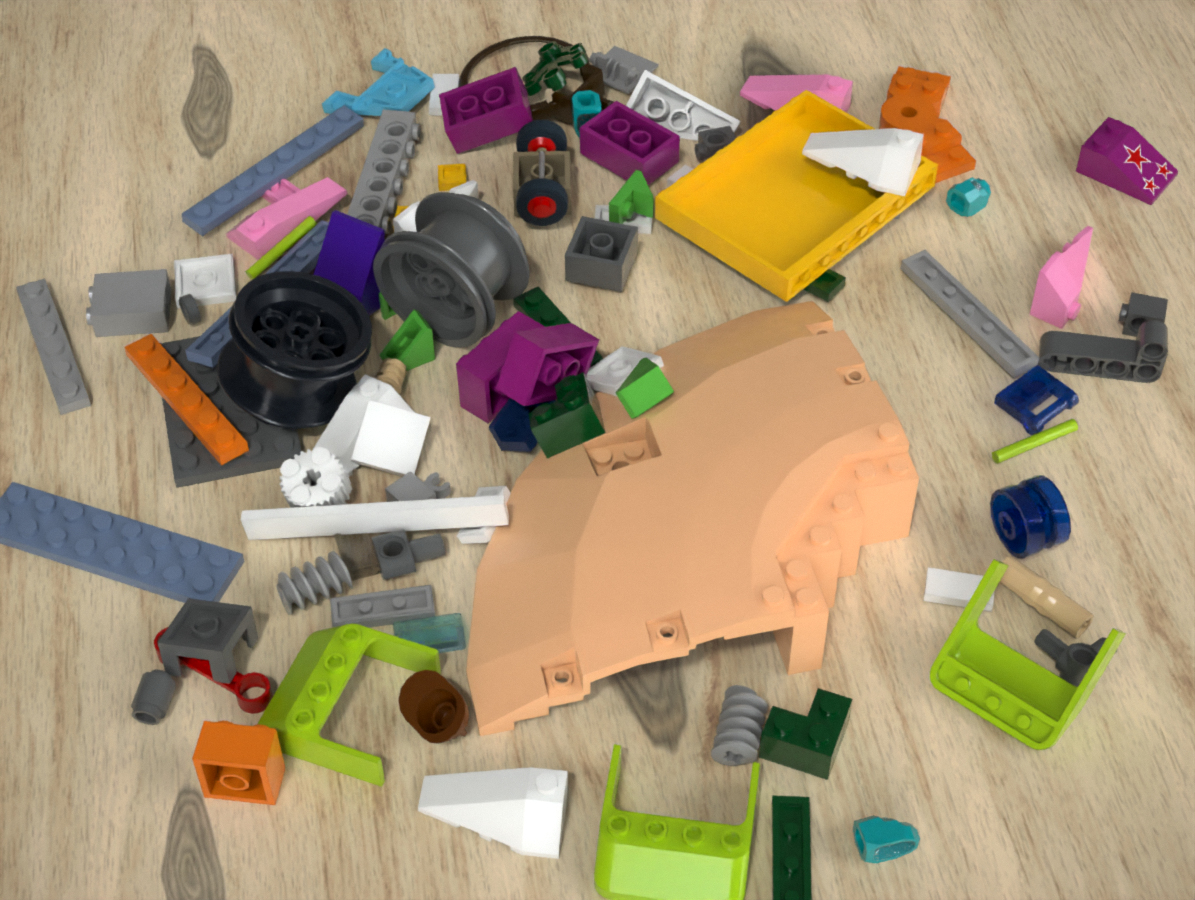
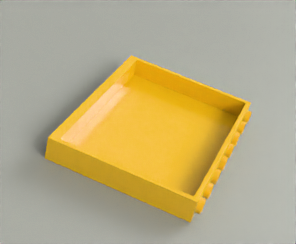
[655,90,938,302]

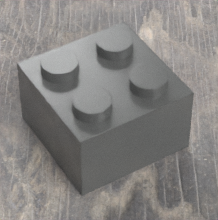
[565,216,638,292]

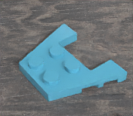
[322,48,435,116]

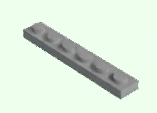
[900,250,1039,378]
[16,278,91,415]

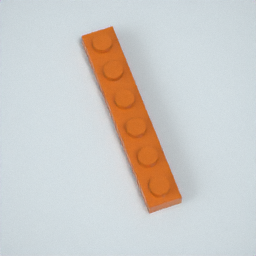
[124,334,249,466]

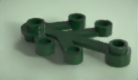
[522,41,588,96]

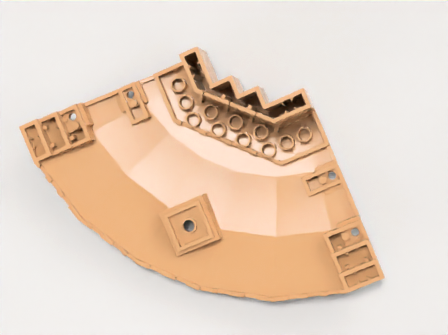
[466,301,919,736]

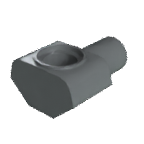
[371,529,445,580]

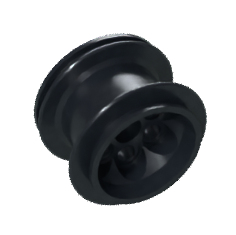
[217,271,372,429]

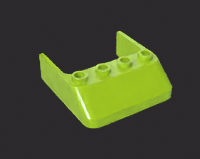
[929,559,1126,750]
[258,623,441,787]
[594,744,760,900]

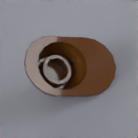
[398,670,469,744]

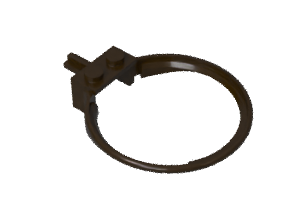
[459,36,614,125]

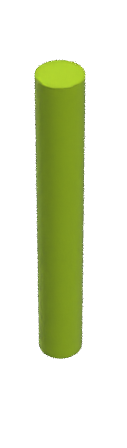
[245,216,317,280]
[992,419,1078,464]

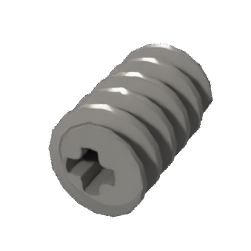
[276,551,353,615]
[711,685,768,766]

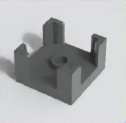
[158,598,258,684]

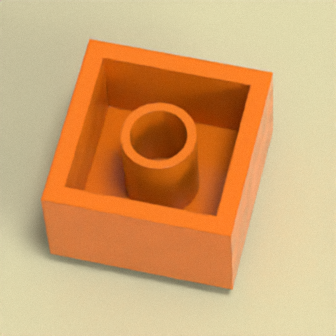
[192,720,286,805]

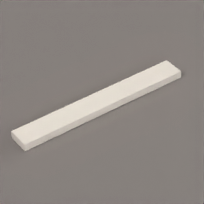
[240,495,509,540]

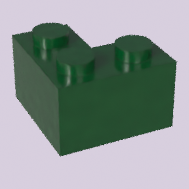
[528,372,606,459]
[759,688,853,780]

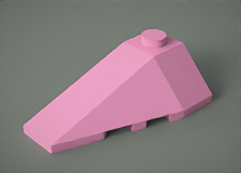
[740,74,853,112]
[226,177,348,260]
[1030,226,1093,329]

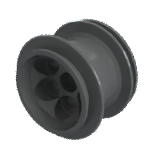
[373,192,530,348]

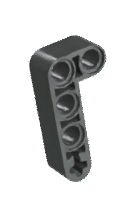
[1039,320,1168,383]

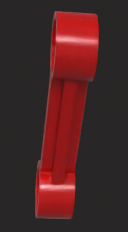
[154,627,273,714]

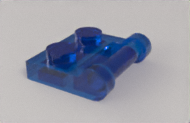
[994,365,1079,435]

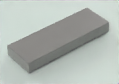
[330,585,436,628]

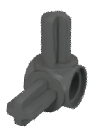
[1034,629,1118,687]

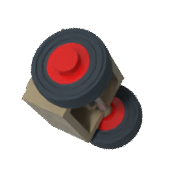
[513,120,571,226]

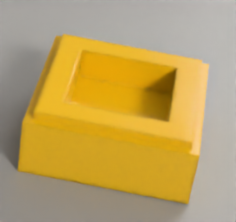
[438,163,467,191]

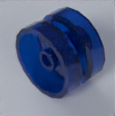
[990,475,1071,559]

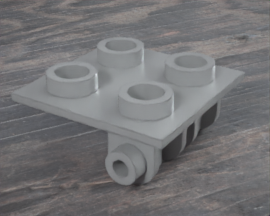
[589,46,659,94]

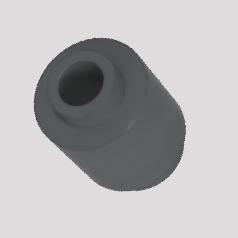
[131,669,176,725]

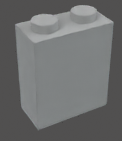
[86,269,172,337]

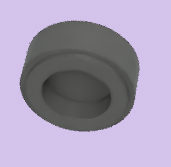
[179,293,201,325]

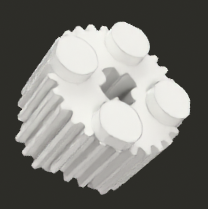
[279,447,353,508]

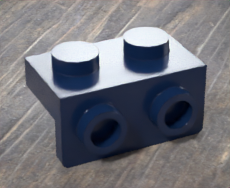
[489,398,556,452]

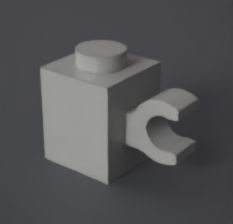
[385,471,451,502]

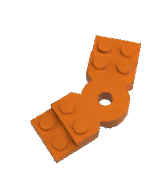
[879,66,976,183]

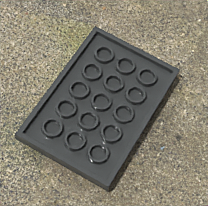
[160,336,301,488]

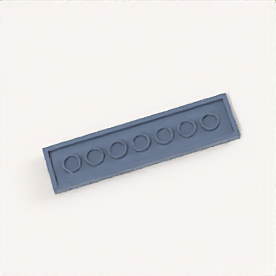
[0,482,244,603]

